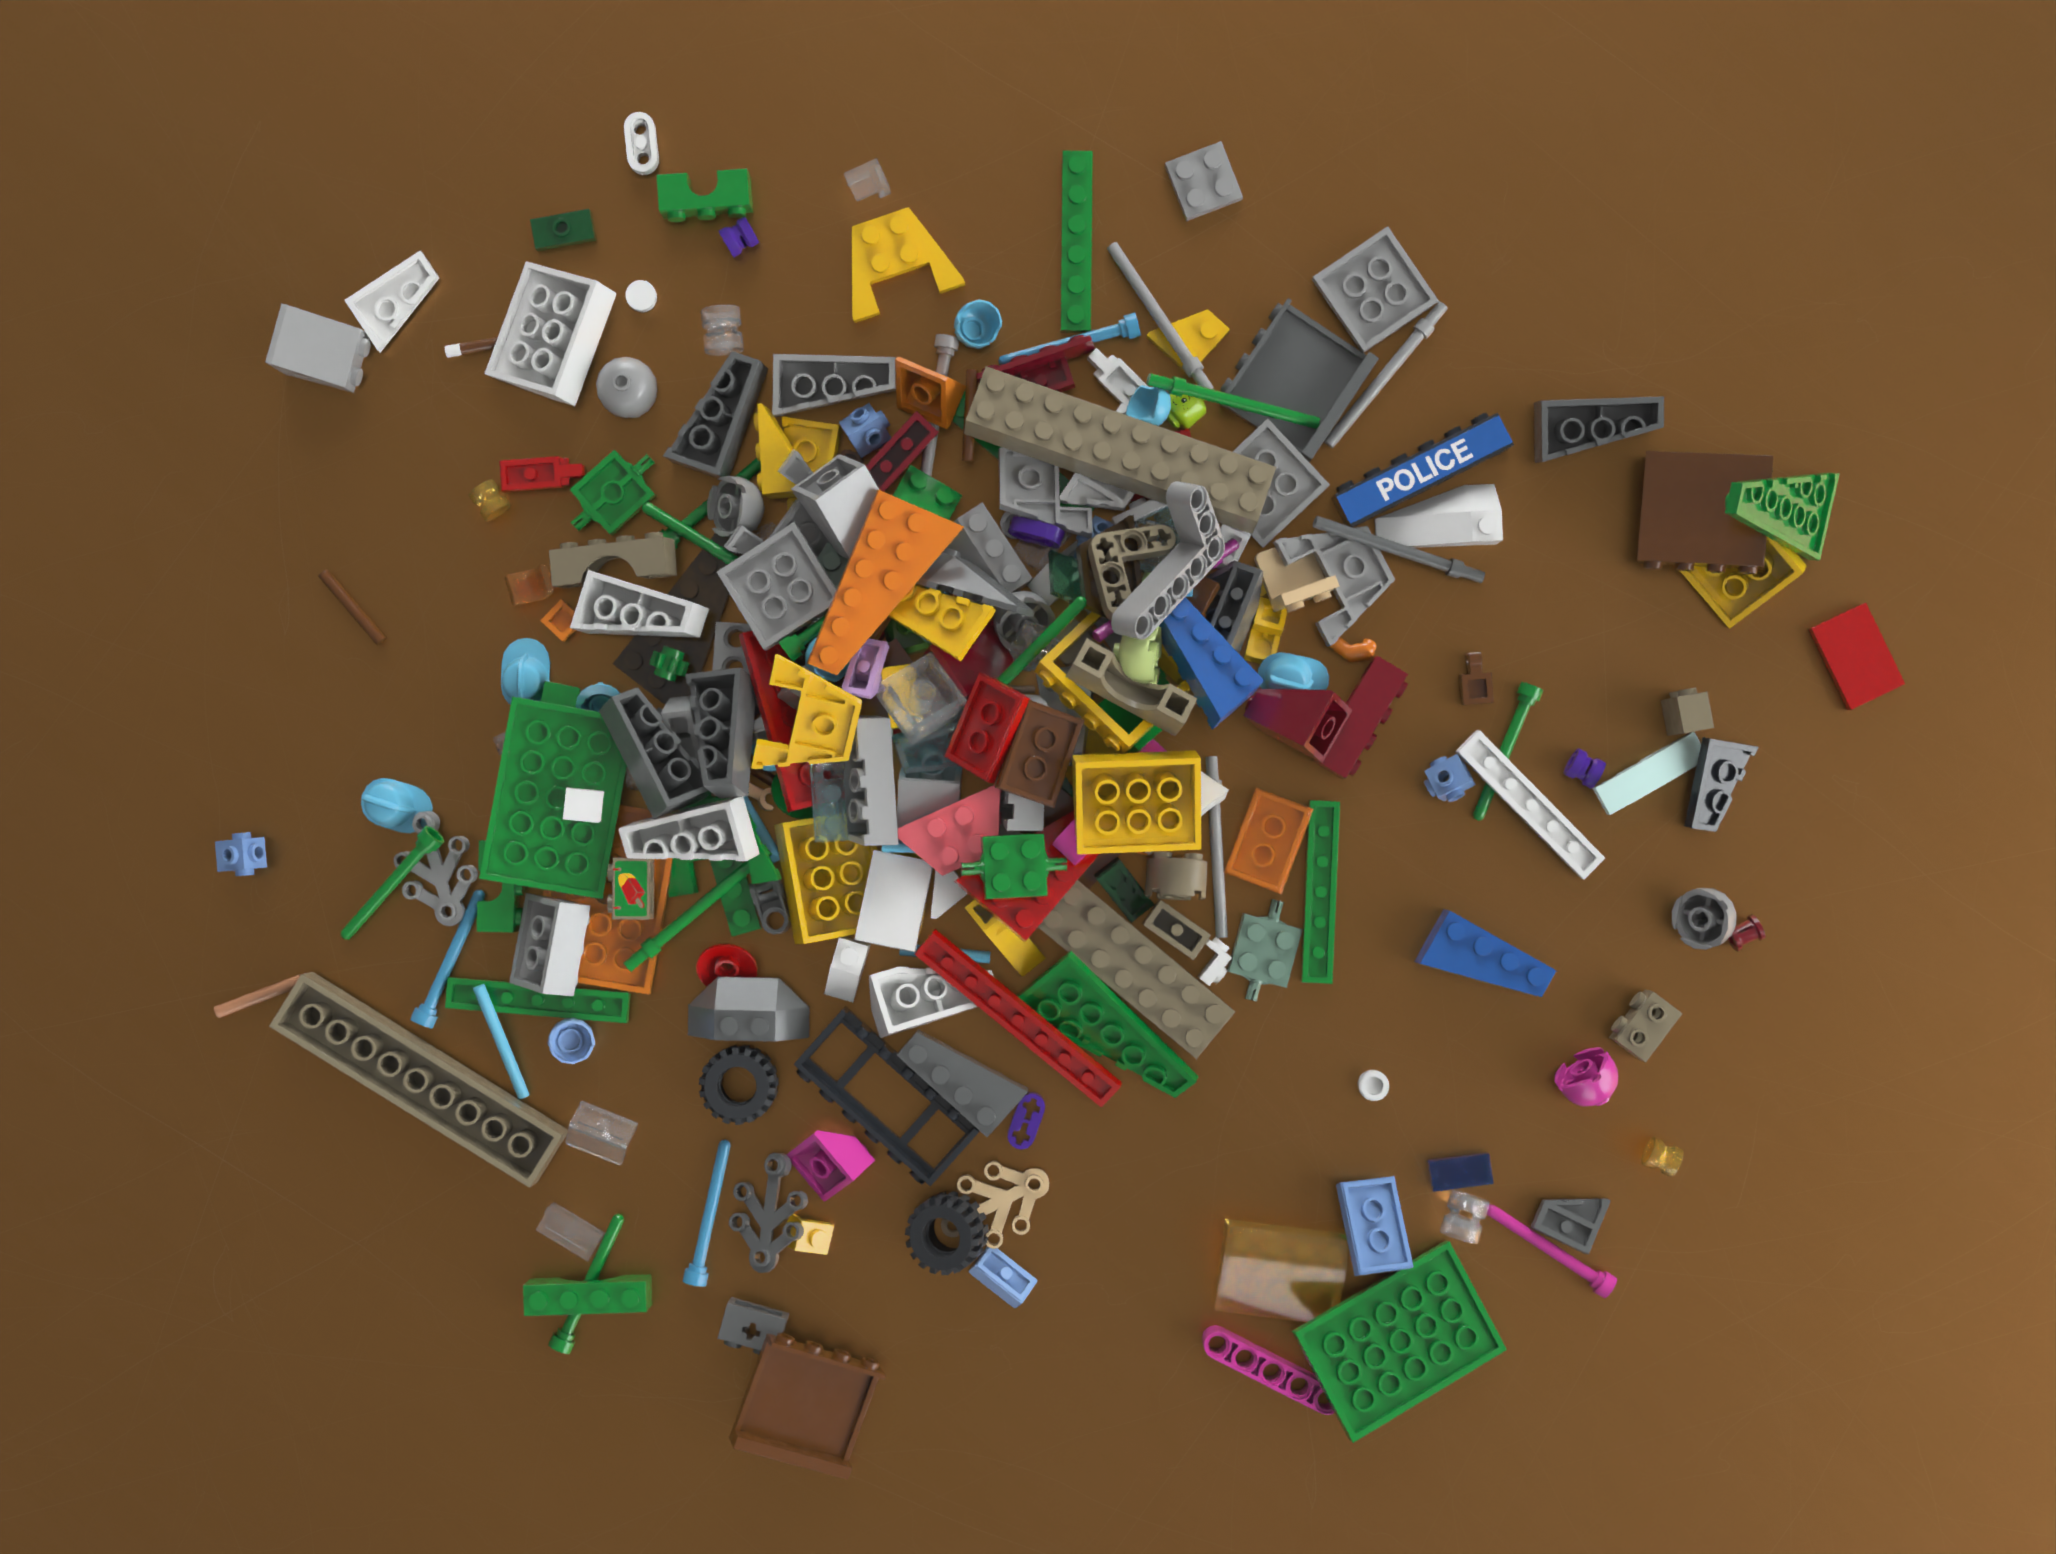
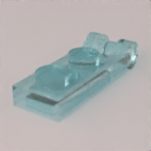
[810,761,848,842]

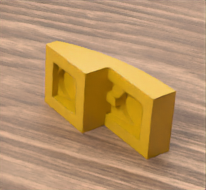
[1244,597,1287,664]

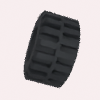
[699,1045,779,1125]
[905,1191,989,1275]

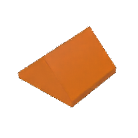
[895,357,966,429]

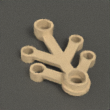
[941,1161,1049,1249]

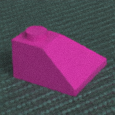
[787,1130,875,1202]

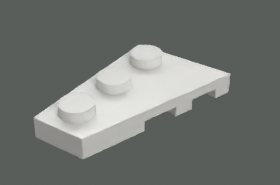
[345,251,439,353]

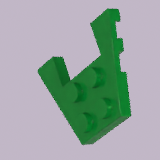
[668,797,782,898]

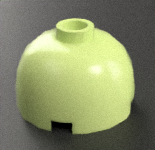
[1113,626,1162,684]

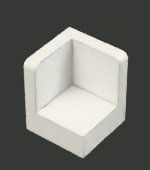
[563,787,604,823]

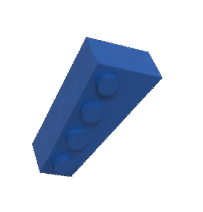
[1159,597,1264,730]

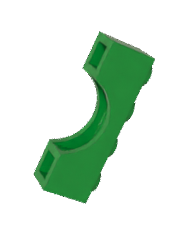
[523,1274,653,1316]

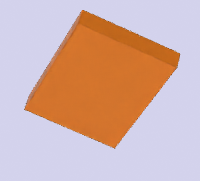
[1224,788,1314,894]

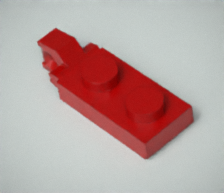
[499,456,586,492]

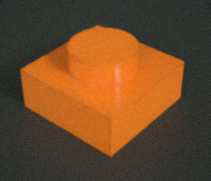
[540,599,576,642]

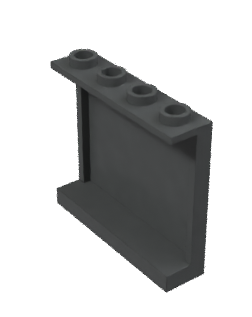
[1219,298,1379,462]

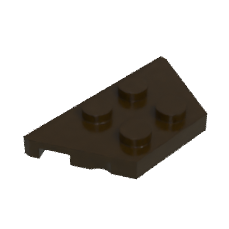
[1076,515,1142,620]

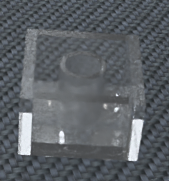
[876,652,967,745]

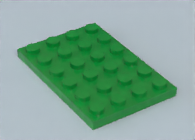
[479,696,627,899]
[1292,1240,1507,1443]

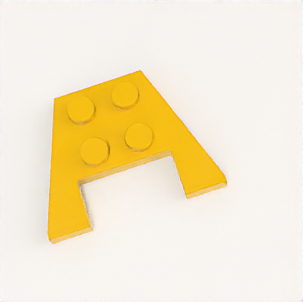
[852,207,965,323]
[751,654,862,769]

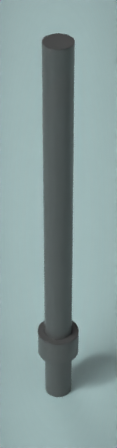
[1313,516,1485,583]

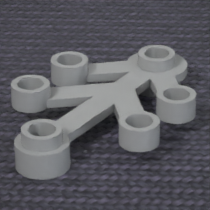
[394,811,478,926]

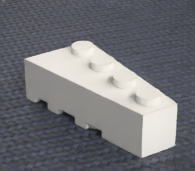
[619,797,760,861]

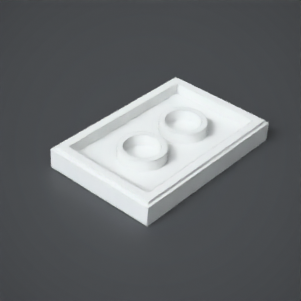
[855,850,933,952]

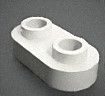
[624,112,659,175]

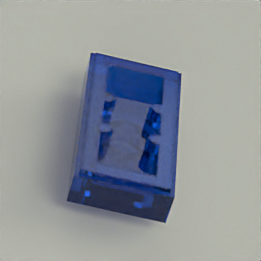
[1428,1152,1494,1192]

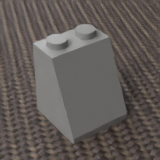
[265,303,371,393]
[791,454,879,560]
[897,755,963,840]

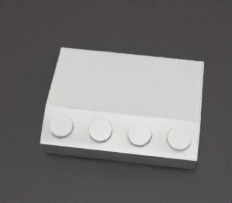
[484,261,617,406]

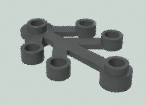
[729,1153,808,1273]

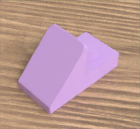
[841,639,889,699]

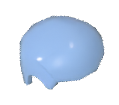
[548,1018,595,1064]

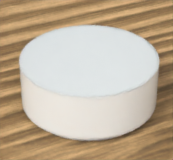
[626,280,657,312]
[1358,1070,1389,1101]

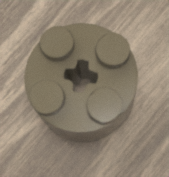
[1145,852,1207,900]

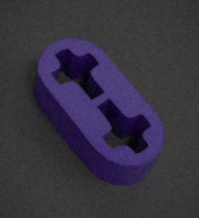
[1007,516,1065,548]
[1008,1092,1045,1150]

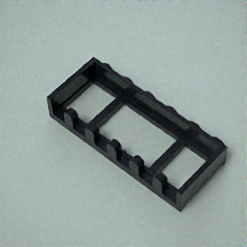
[794,1006,979,1187]

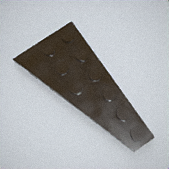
[613,533,743,705]

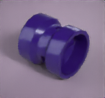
[719,216,759,258]
[1563,748,1606,789]

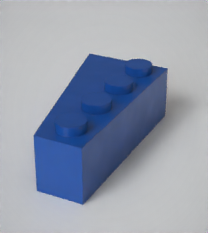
[1414,909,1556,997]

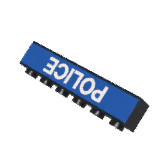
[1331,412,1514,528]

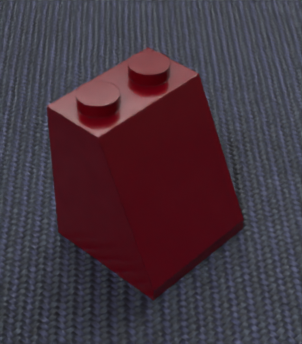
[921,621,1017,710]
[1243,689,1353,763]

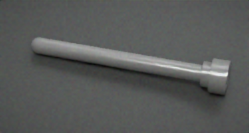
[920,334,959,476]

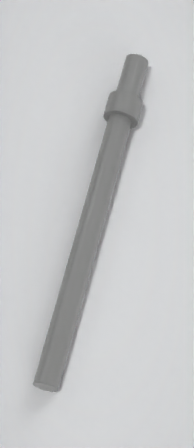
[1107,242,1214,390]
[1324,301,1448,448]
[1205,756,1228,938]

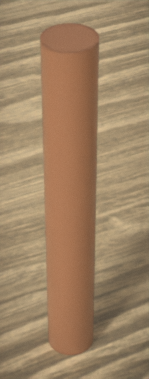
[214,974,301,1018]

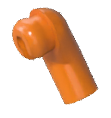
[1329,637,1376,663]

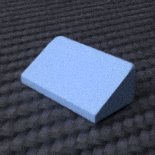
[968,1246,1038,1308]

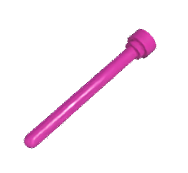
[1485,1204,1617,1299]

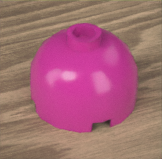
[1554,1047,1618,1106]

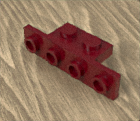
[976,335,1095,392]

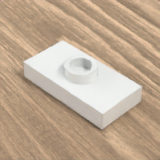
[1111,497,1168,525]

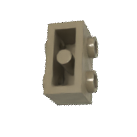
[1609,989,1683,1062]

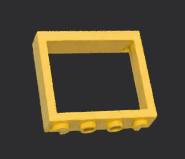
[1034,612,1191,753]

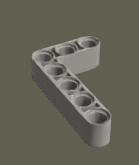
[1111,481,1225,640]

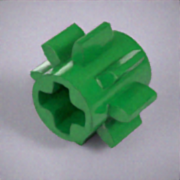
[649,645,690,682]

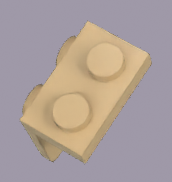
[1255,547,1339,612]

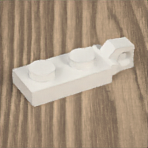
[1087,348,1147,407]

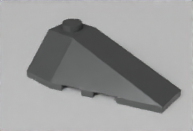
[916,548,1035,617]

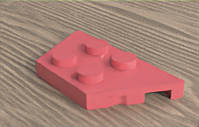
[897,785,1002,876]

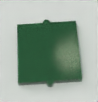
[1048,550,1087,610]

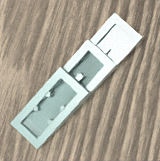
[1593,732,1701,815]

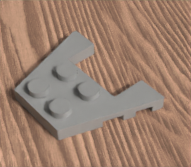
[998,447,1092,538]
[724,449,830,557]
[1273,526,1395,647]

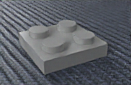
[1165,141,1243,221]

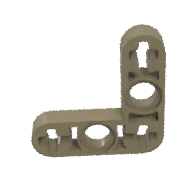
[1088,525,1176,620]

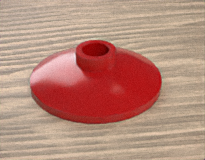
[696,944,757,987]

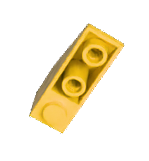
[754,403,796,499]
[965,900,1046,977]

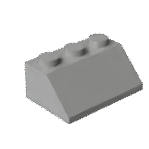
[946,502,1033,607]
[509,893,590,996]

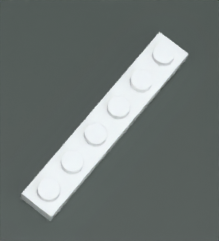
[1455,730,1605,879]

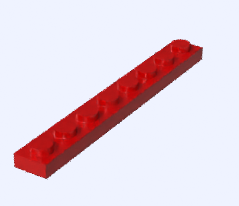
[914,929,1122,1107]

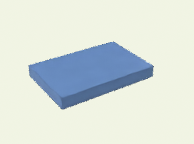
[1336,1176,1414,1276]

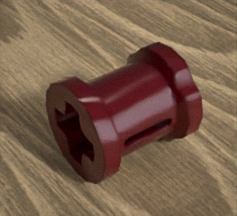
[1727,914,1766,952]

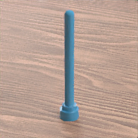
[998,312,1141,365]
[410,890,485,1028]
[682,1140,731,1287]

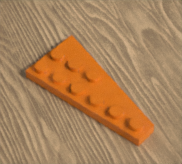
[807,490,964,676]

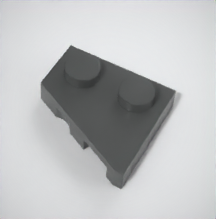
[1530,1199,1611,1254]

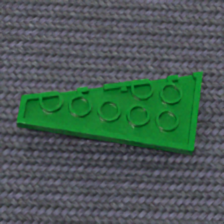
[1725,472,1840,561]
[1016,951,1198,1098]

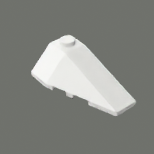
[1374,484,1503,548]
[869,967,994,1038]

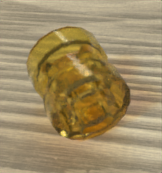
[468,479,511,521]
[1641,1137,1684,1177]

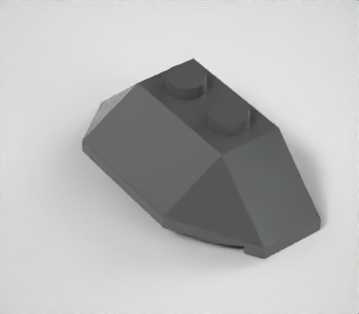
[1205,560,1263,653]
[688,976,810,1042]

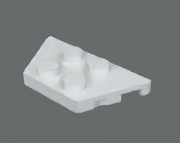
[1060,403,1135,511]

